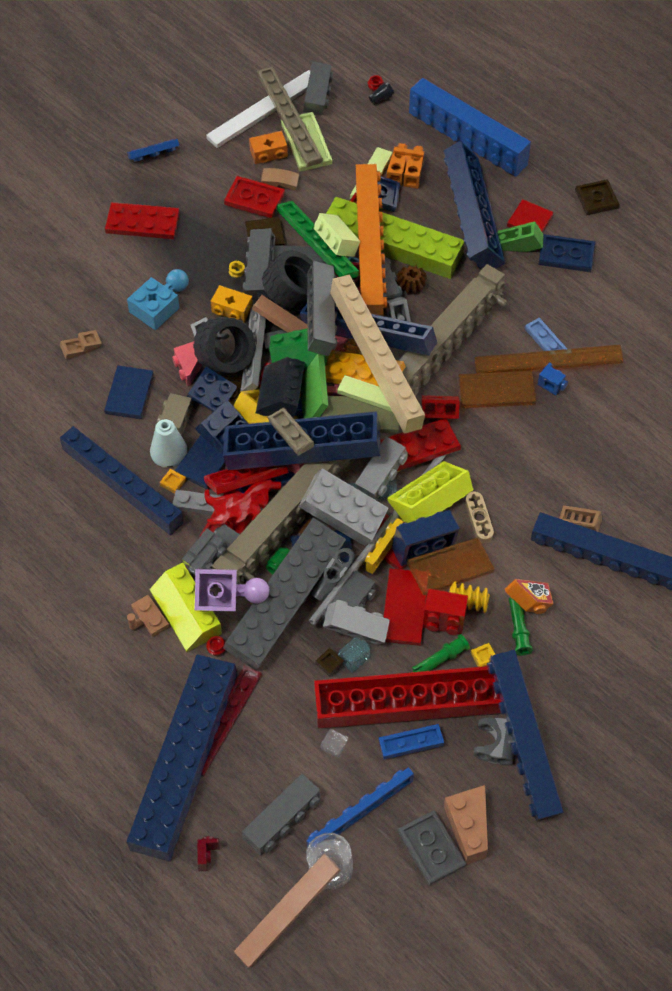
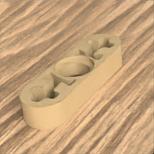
[465,491,494,544]

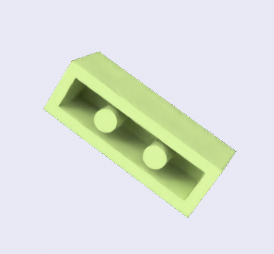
[314,213,360,257]

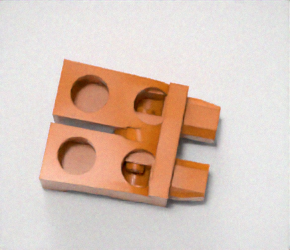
[387,143,424,189]

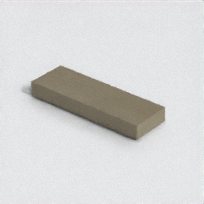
[268,408,314,456]

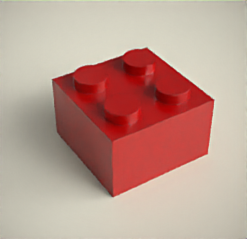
[423,588,468,635]

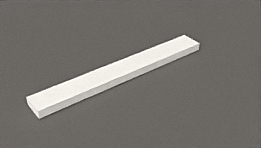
[206,70,310,148]

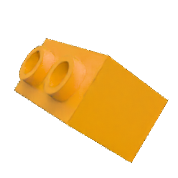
[211,285,253,323]

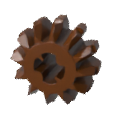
[397,264,427,295]

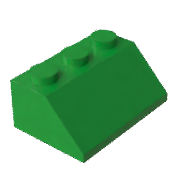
[269,328,328,370]

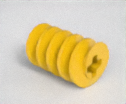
[449,581,490,613]

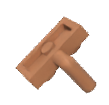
[127,595,169,637]

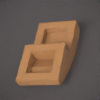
[261,168,299,191]
[60,330,102,359]

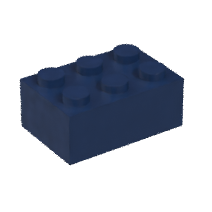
[392,510,460,566]

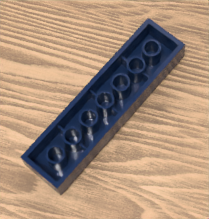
[444,141,506,269]
[223,411,380,470]

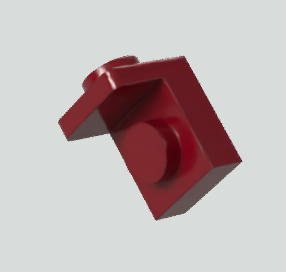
[197,836,220,871]

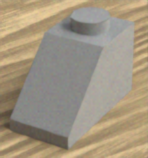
[386,297,411,322]

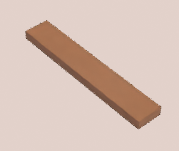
[234,854,341,968]

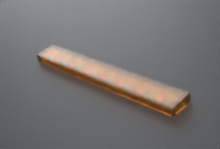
[475,345,623,376]

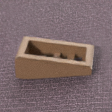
[559,505,602,532]

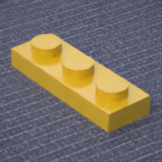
[365,518,404,574]

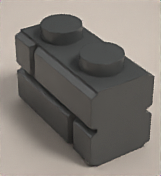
[182,528,227,572]

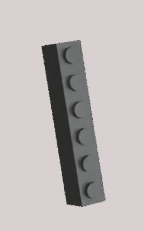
[307,261,337,356]

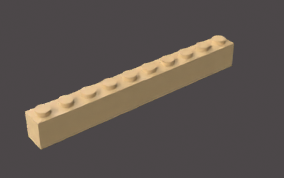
[330,275,425,433]

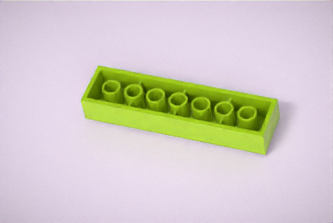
[326,197,465,279]

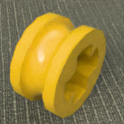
[229,261,245,278]

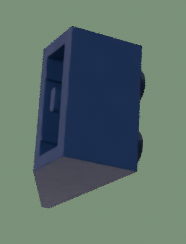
[195,400,248,454]

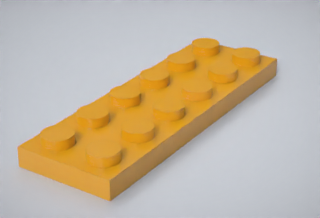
[303,350,406,386]

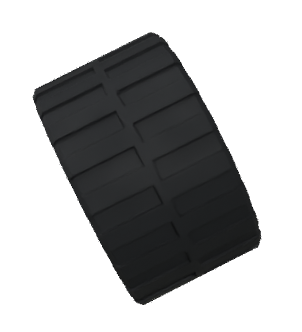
[262,250,313,311]
[193,317,256,374]

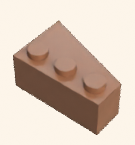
[444,785,488,864]

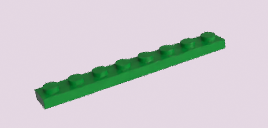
[277,201,359,278]

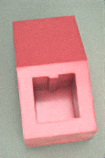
[172,342,202,386]

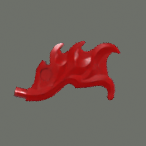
[204,480,281,526]

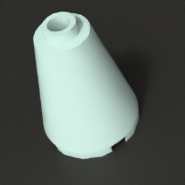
[150,419,188,468]

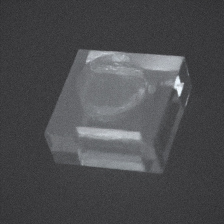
[320,729,348,758]

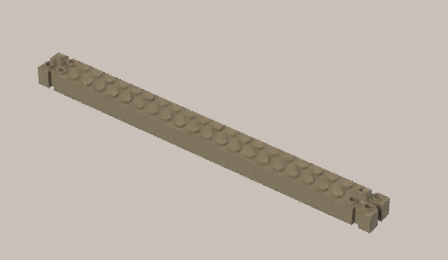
[211,264,507,590]

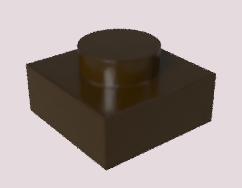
[315,648,344,677]

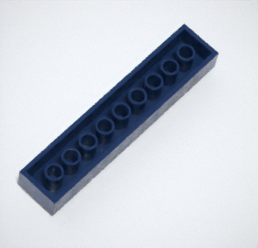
[126,654,238,862]

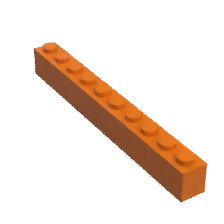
[356,164,387,315]

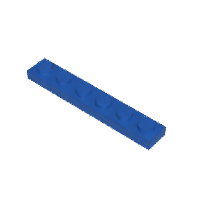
[307,767,414,854]

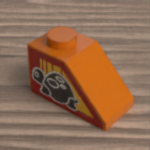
[505,579,553,614]

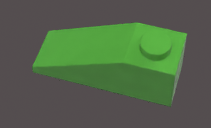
[497,222,543,252]

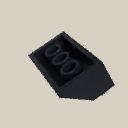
[255,357,305,419]

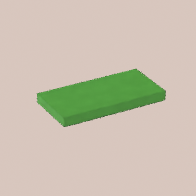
[301,354,329,418]

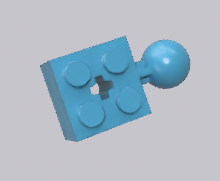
[127,269,189,331]

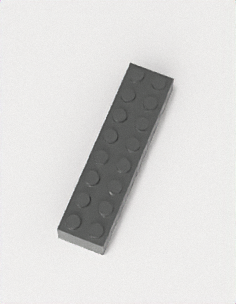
[223,518,346,671]

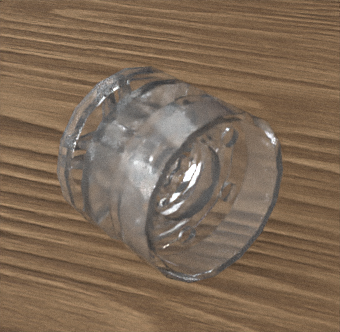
[306,833,354,890]

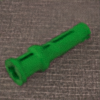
[508,597,533,656]
[412,634,470,672]

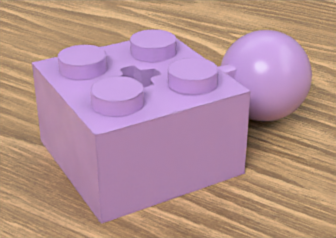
[195,569,269,611]

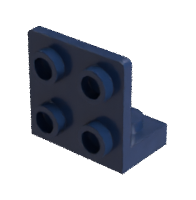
[186,367,237,411]

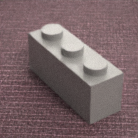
[355,436,408,500]
[323,600,390,645]

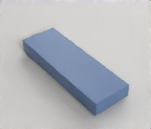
[524,318,572,365]

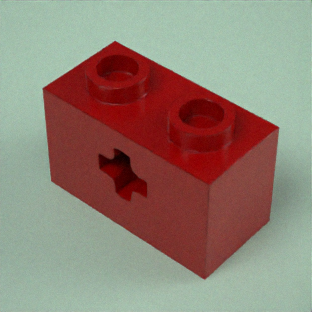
[421,395,460,419]

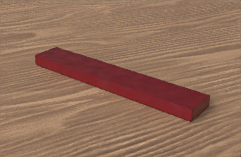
[201,665,262,777]

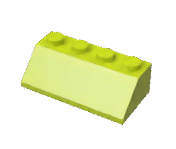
[387,461,473,523]
[150,563,222,652]

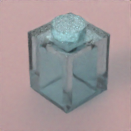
[338,637,370,673]

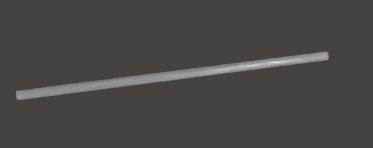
[309,455,446,625]

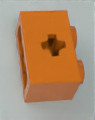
[249,131,288,164]

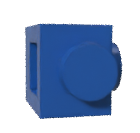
[537,362,568,396]

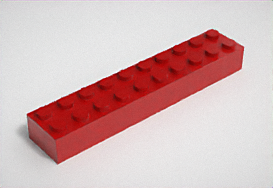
[314,666,501,729]

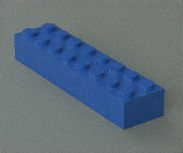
[409,78,531,177]

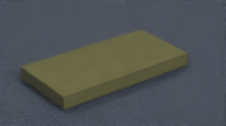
[322,396,399,433]

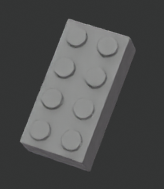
[298,468,388,546]

